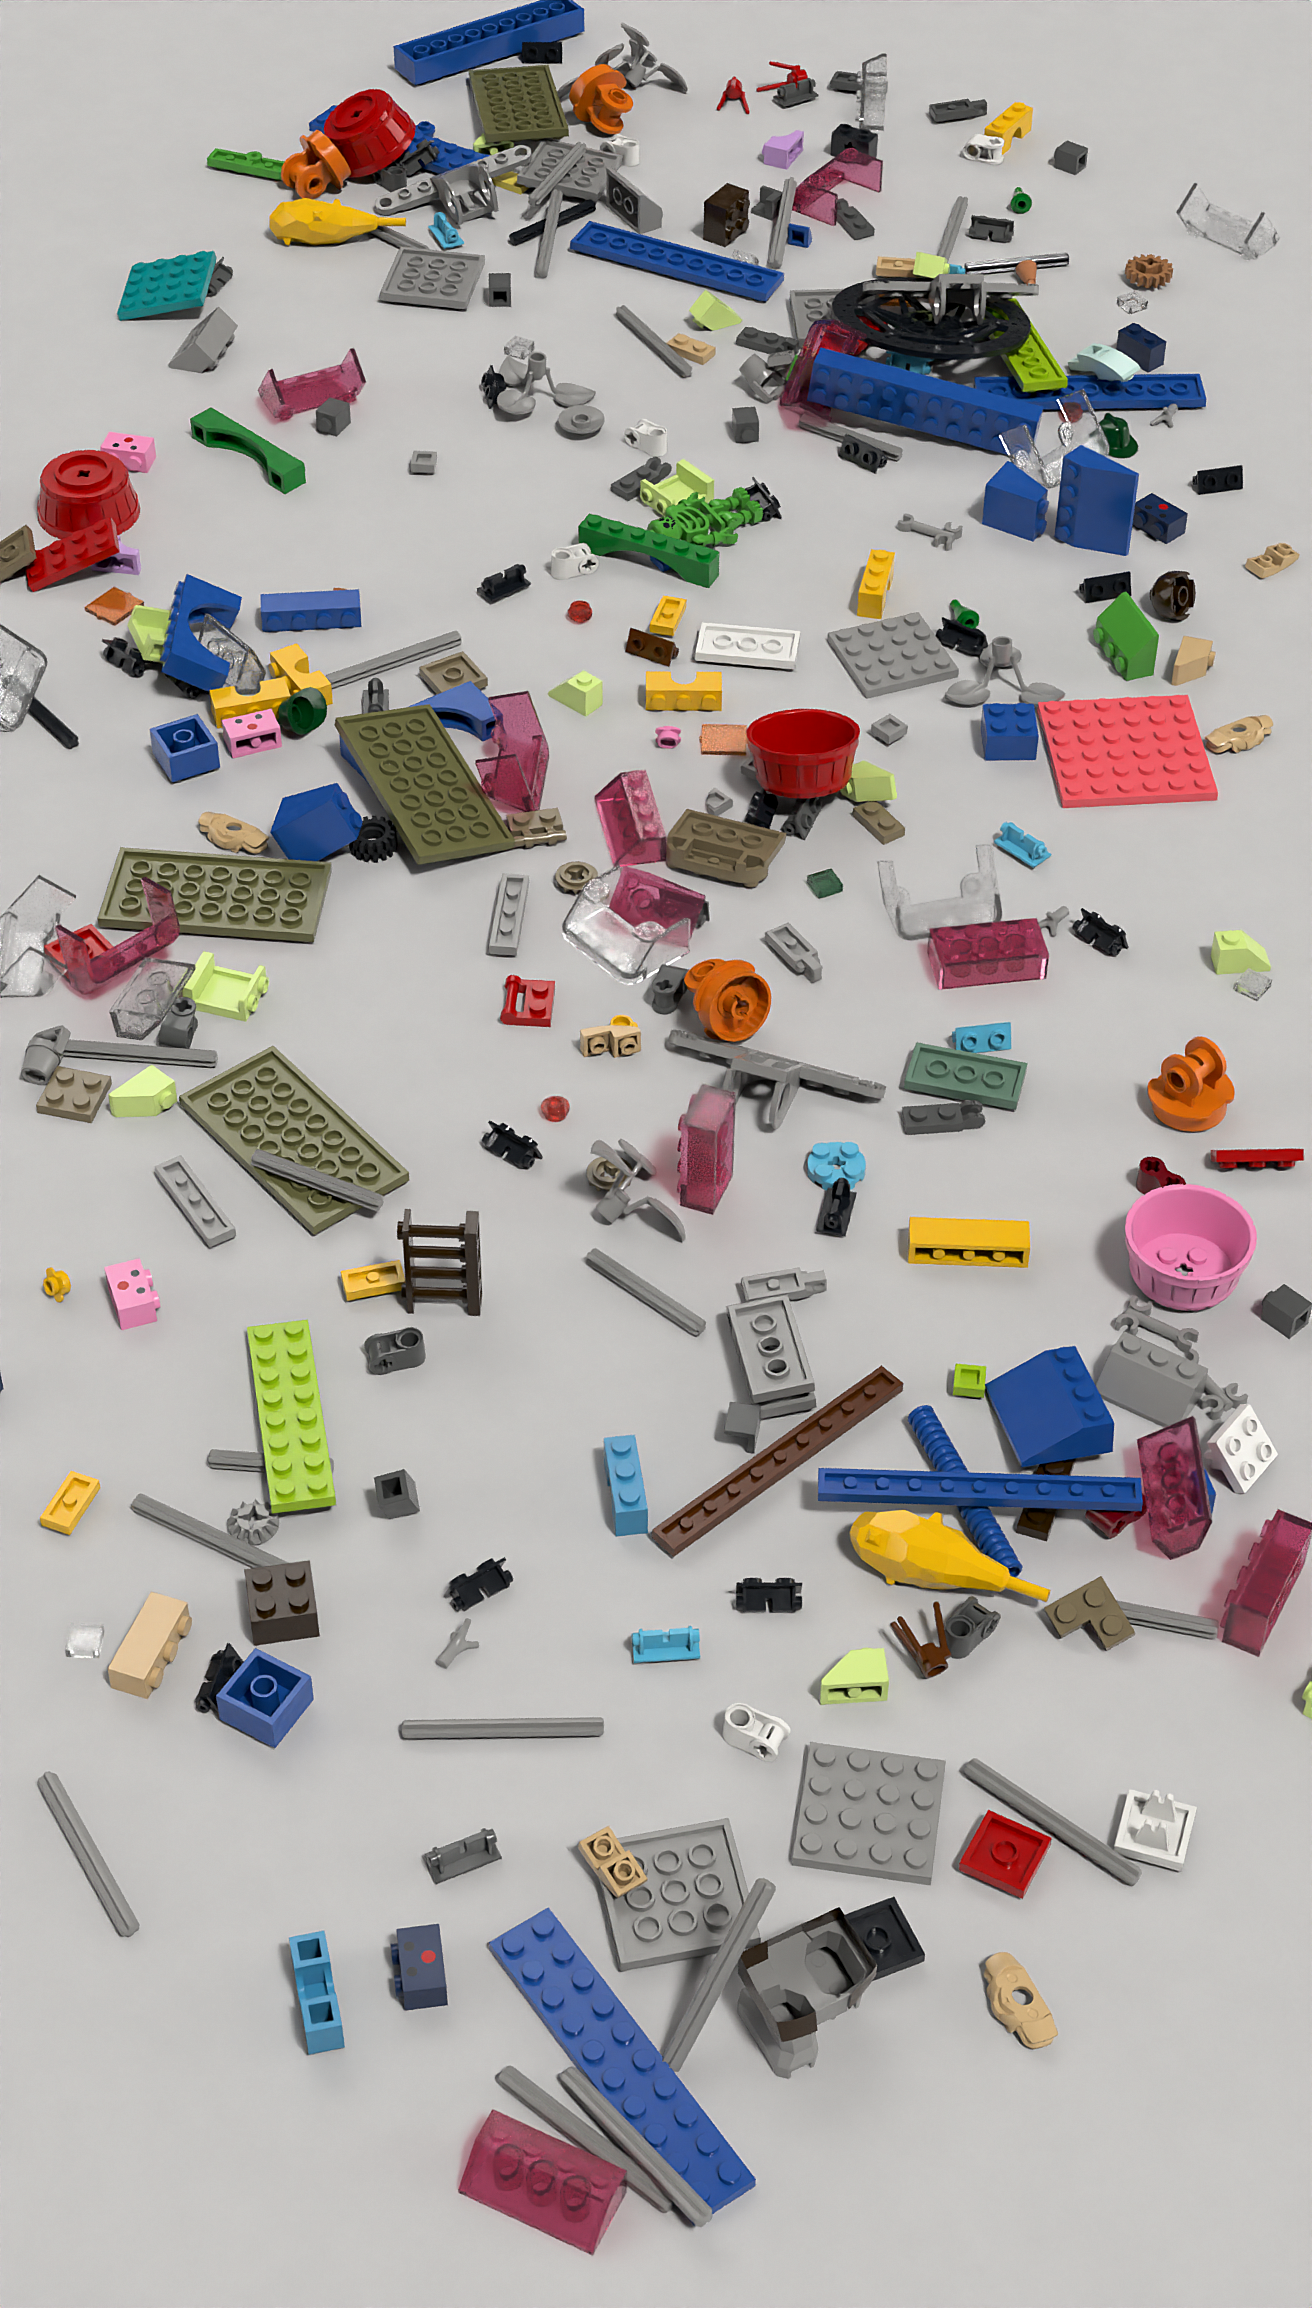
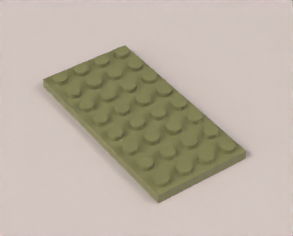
[468,65,569,144]
[334,704,515,865]
[97,847,332,942]
[179,1046,409,1235]

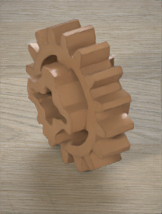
[1125,254,1173,288]

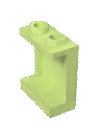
[640,459,714,517]
[127,605,171,663]
[182,951,269,1022]

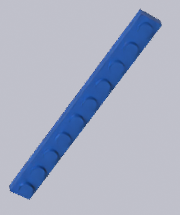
[818,1468,1143,1511]

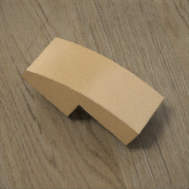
[1245,543,1300,579]
[580,1025,641,1058]
[578,1826,648,1898]

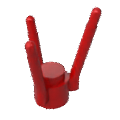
[756,61,808,92]
[717,76,750,114]

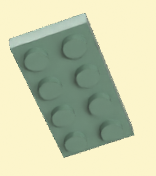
[904,1042,1028,1110]

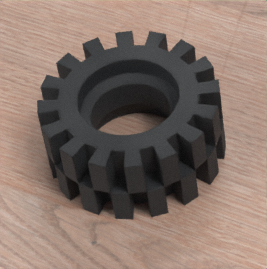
[349,816,397,863]

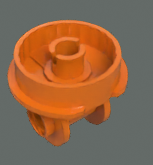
[569,64,633,134]
[281,130,351,199]
[684,959,771,1042]
[1147,1036,1235,1132]

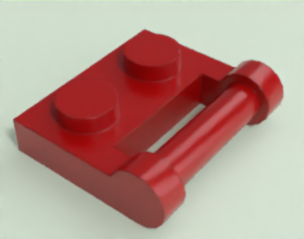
[500,975,555,1027]

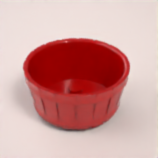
[324,89,416,177]
[37,450,141,540]
[746,709,860,798]

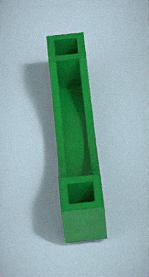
[190,407,306,494]
[578,513,720,588]

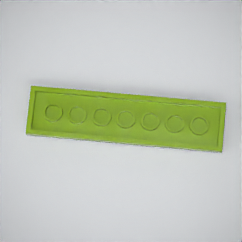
[979,298,1068,393]
[247,1319,336,1514]

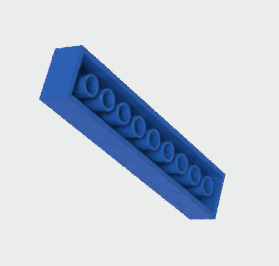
[393,0,585,85]
[807,348,1044,460]

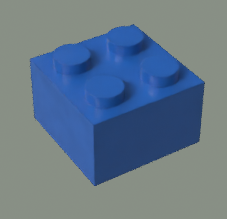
[980,703,1039,761]
[149,714,220,782]
[216,1648,314,1748]

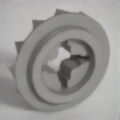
[227,1499,280,1545]

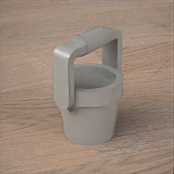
[739,354,789,403]
[21,1025,71,1085]

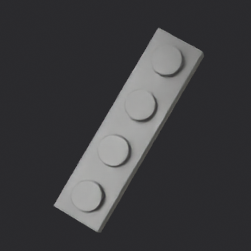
[489,873,529,956]
[155,1155,236,1248]

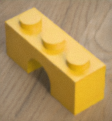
[984,102,1033,155]
[857,549,895,619]
[268,643,333,706]
[646,671,722,711]
[209,677,291,729]

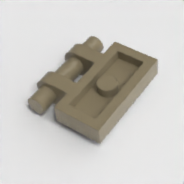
[506,808,567,848]

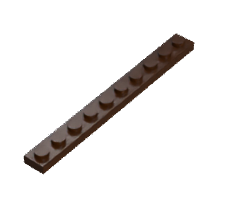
[652,1365,904,1557]

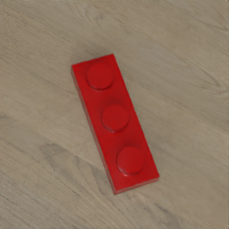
[1211,1148,1304,1168]

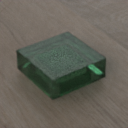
[807,868,843,899]

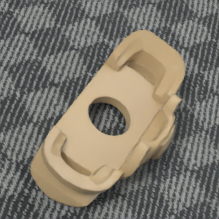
[1205,715,1273,753]
[198,812,269,854]
[984,1952,1058,2049]

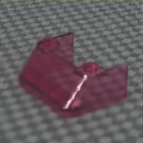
[792,148,883,226]
[779,319,867,422]
[258,348,366,421]
[475,691,549,812]
[55,877,180,995]

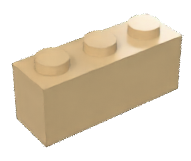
[108,1591,192,1699]

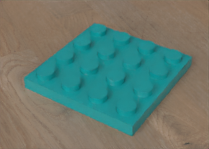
[117,251,217,321]

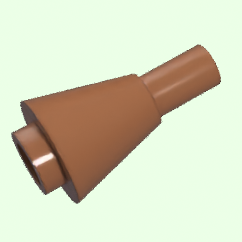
[1015,260,1037,286]

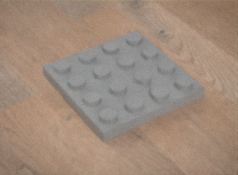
[517,138,623,201]
[380,246,485,310]
[790,289,884,347]
[827,612,959,699]
[792,1742,946,1885]
[599,1818,761,1971]

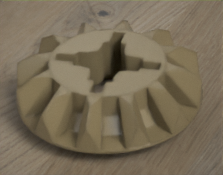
[555,861,598,895]
[586,1157,633,1192]

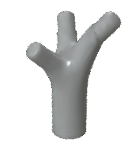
[1150,404,1178,428]
[1031,906,1069,937]
[436,1618,479,1669]

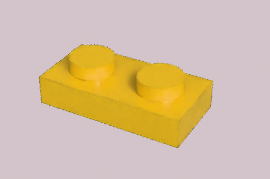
[650,595,687,636]
[341,1260,406,1301]
[40,1471,101,1535]

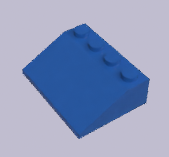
[1054,445,1139,556]
[985,1346,1114,1467]

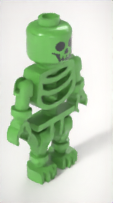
[647,487,763,547]

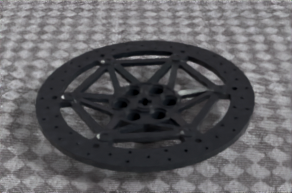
[831,277,1031,360]

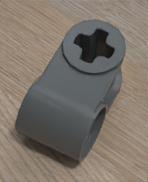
[372,161,407,192]
[652,964,689,1014]
[158,997,198,1049]
[364,1327,426,1375]
[945,1596,1001,1659]

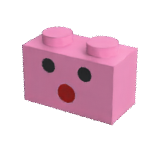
[100,432,156,473]
[222,709,282,758]
[104,1258,160,1330]

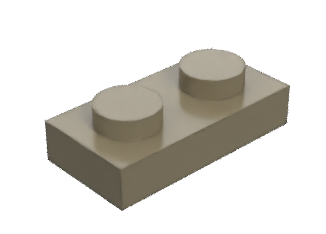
[853,801,905,845]

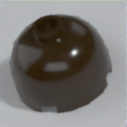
[1150,571,1196,621]

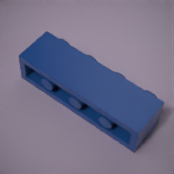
[260,589,362,632]

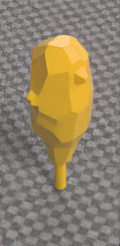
[269,198,406,245]
[849,1510,1051,1602]

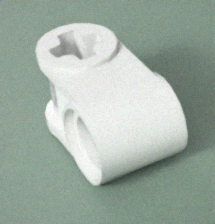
[600,134,640,167]
[963,134,1004,165]
[624,419,667,457]
[551,543,599,580]
[723,1703,791,1762]

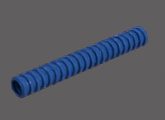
[908,1405,1023,1577]

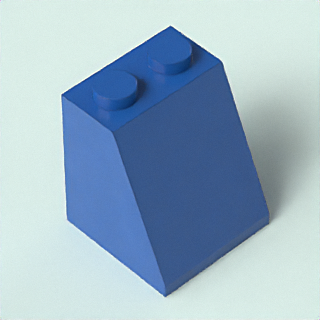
[982,461,1049,542]
[270,783,363,861]

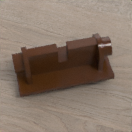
[625,628,679,667]

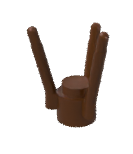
[891,1601,952,1678]

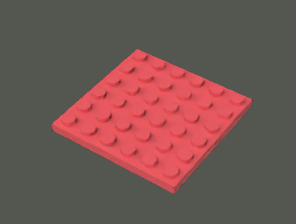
[1037,695,1218,808]

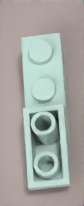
[1068,343,1140,382]

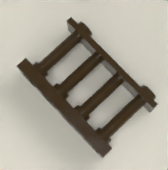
[397,1209,483,1316]

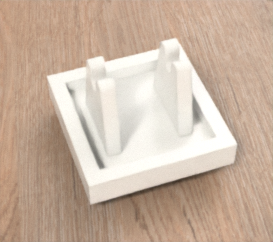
[1204,1404,1278,1494]
[1114,1789,1197,1872]

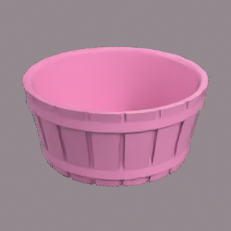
[1125,1184,1257,1311]

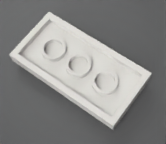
[695,622,800,669]

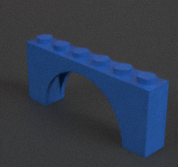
[160,574,242,692]
[339,681,504,785]

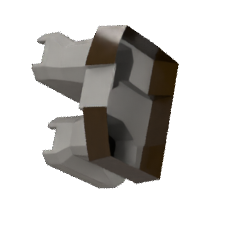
[737,1907,877,2079]

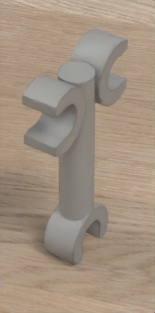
[897,514,963,551]
[1115,1295,1199,1353]
[1179,1349,1248,1420]

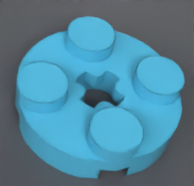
[807,1142,866,1191]

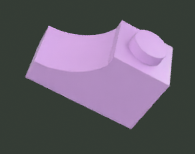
[762,130,804,170]
[91,535,141,575]

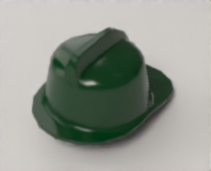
[1092,413,1138,459]
[276,687,327,735]

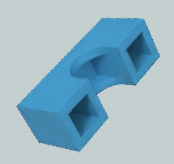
[604,1435,648,1537]
[289,1930,345,2055]

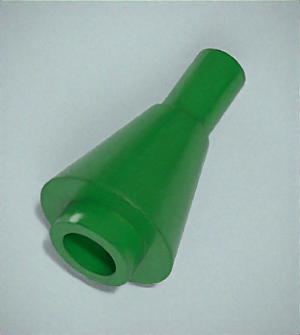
[1011,187,1032,214]
[950,599,980,629]

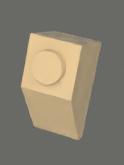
[1171,636,1216,686]

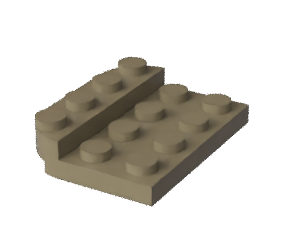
[666,809,786,887]

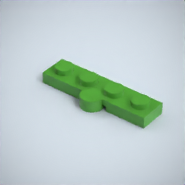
[207,148,285,181]

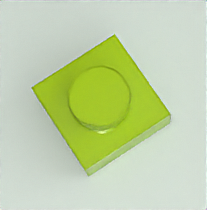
[953,1363,986,1398]

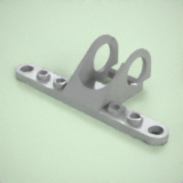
[375,145,532,225]
[863,274,1039,325]
[668,1030,886,1129]

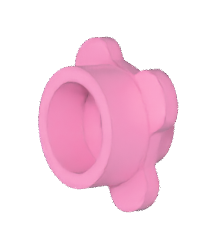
[655,726,681,749]

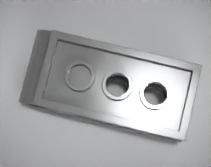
[726,1294,817,1419]

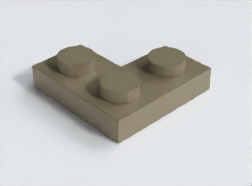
[1044,1576,1135,1651]

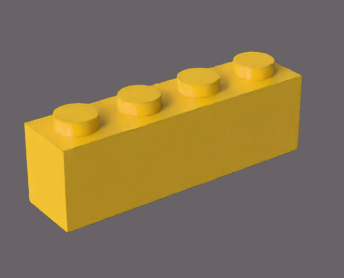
[908,1217,1030,1268]

